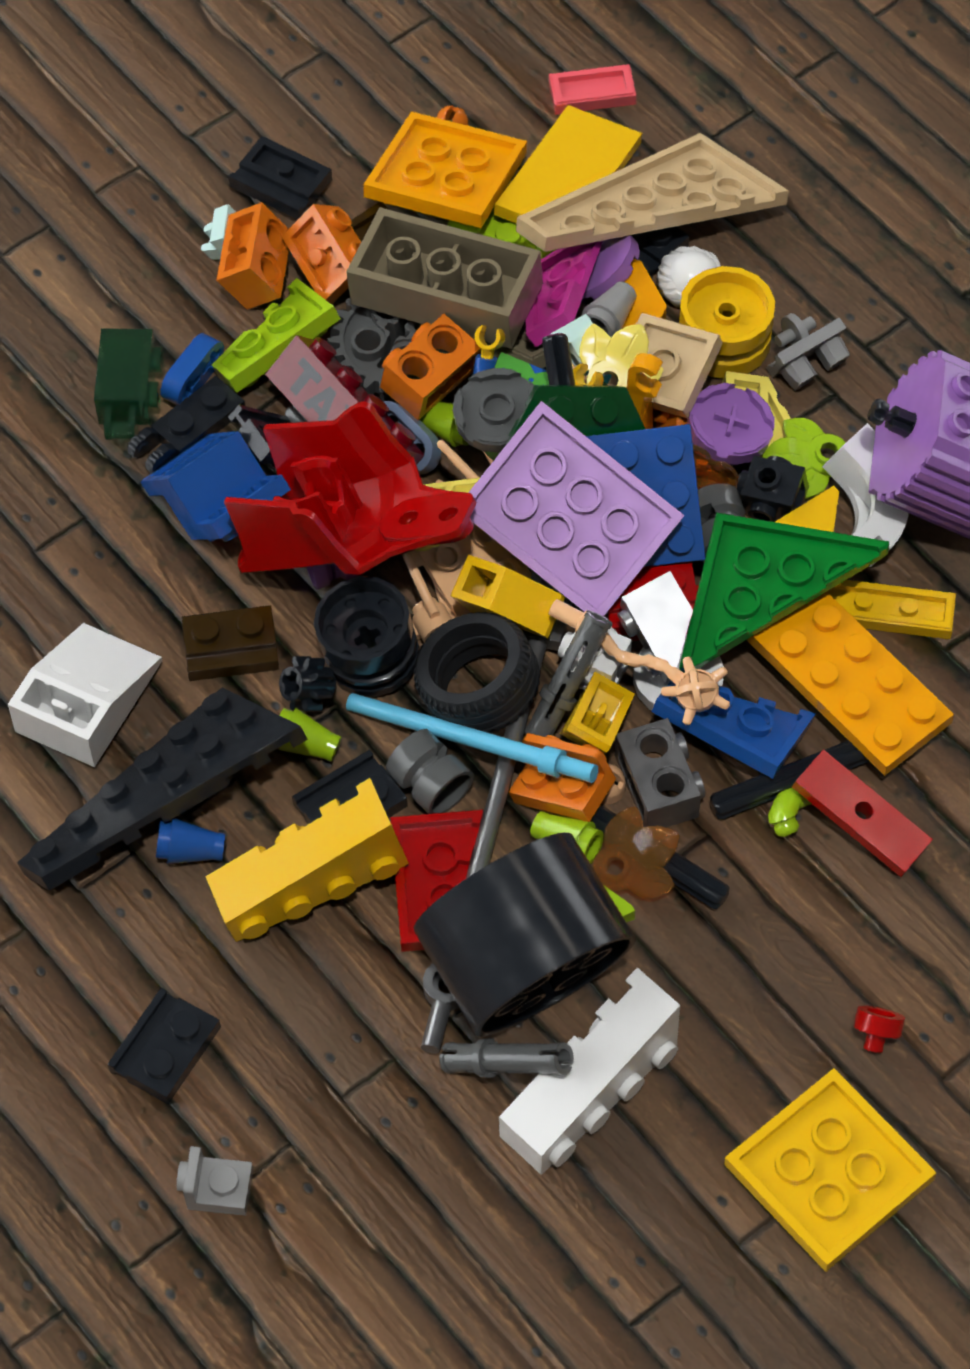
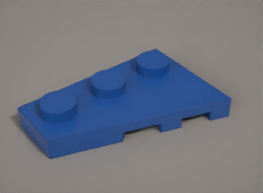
[652,681,816,779]

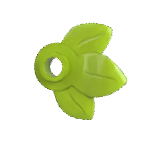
[762,418,846,499]

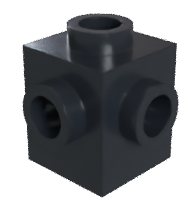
[737,456,809,522]

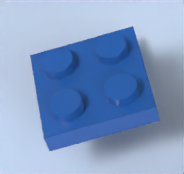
[140,431,291,542]

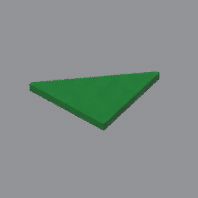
[679,512,889,673]

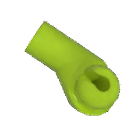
[768,787,812,837]

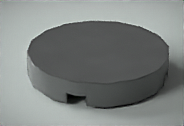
[453,368,534,453]

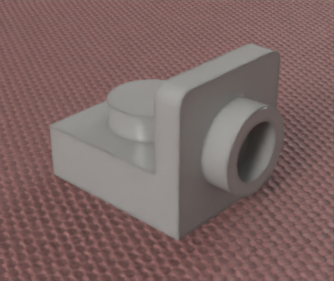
[177,1146,254,1216]

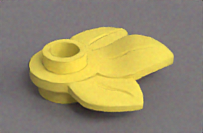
[579,324,663,387]

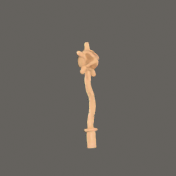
[549,599,730,725]

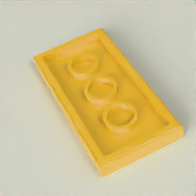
[494,105,642,224]

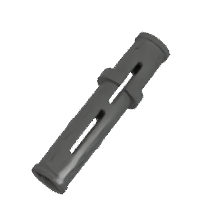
[524,610,613,737]
[439,1038,574,1078]

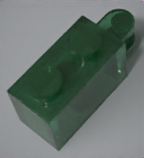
[94,328,164,440]

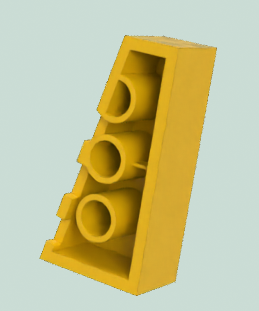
[206,778,409,942]

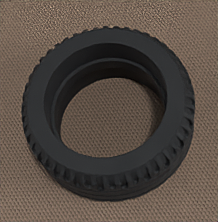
[414,612,540,733]

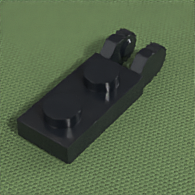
[127,376,245,473]

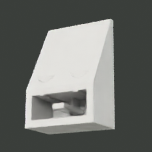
[8,623,163,767]

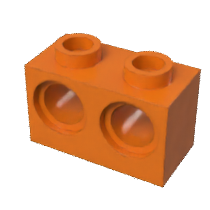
[216,202,289,310]
[380,314,482,420]

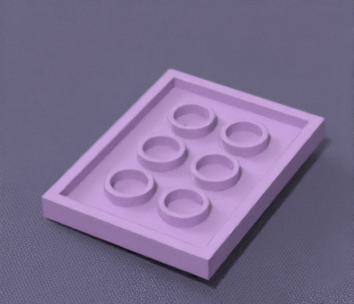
[468,401,684,616]

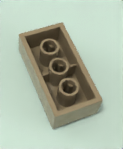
[346,207,543,349]

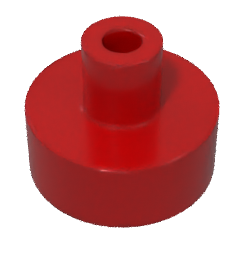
[853,1006,905,1053]

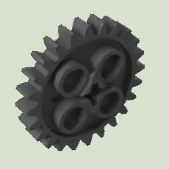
[328,298,449,402]

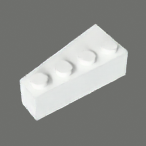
[499,968,680,1175]

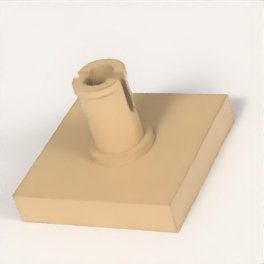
[607,313,723,419]

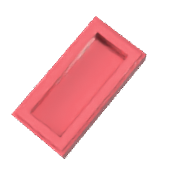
[549,64,636,115]

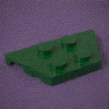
[506,385,645,445]

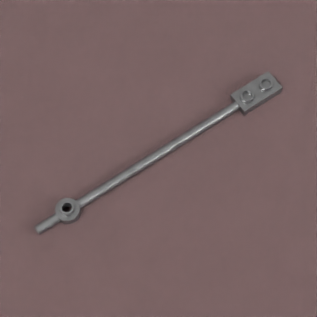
[421,571,573,1054]

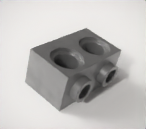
[615,718,705,833]

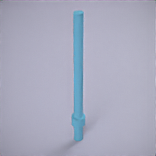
[346,693,598,783]

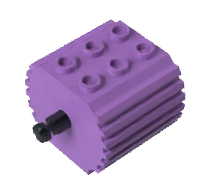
[867,350,970,539]

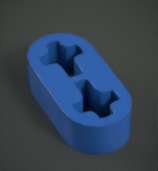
[160,333,224,405]

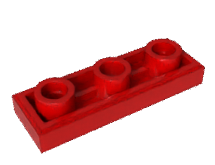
[792,749,933,877]

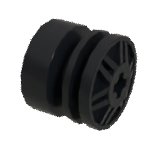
[314,576,420,697]

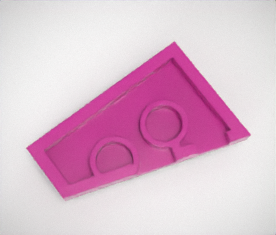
[526,241,603,347]

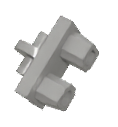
[766,313,850,391]

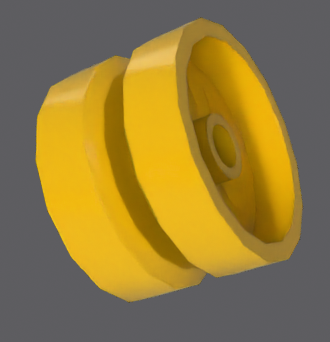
[679,266,775,378]

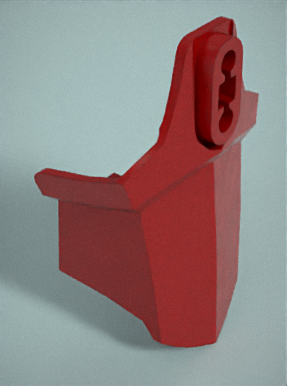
[224,401,477,575]

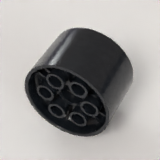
[413,832,636,1037]

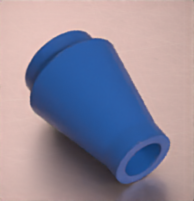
[156,818,225,864]

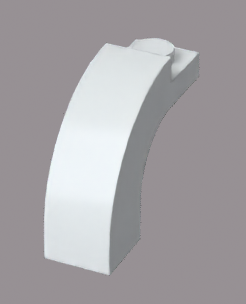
[822,423,908,568]

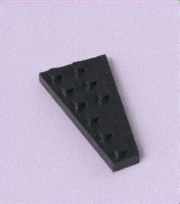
[17,687,308,891]

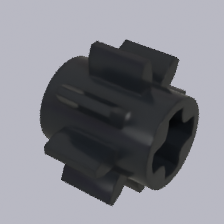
[279,656,336,712]

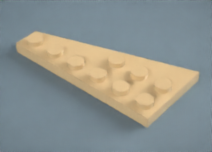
[516,133,789,252]

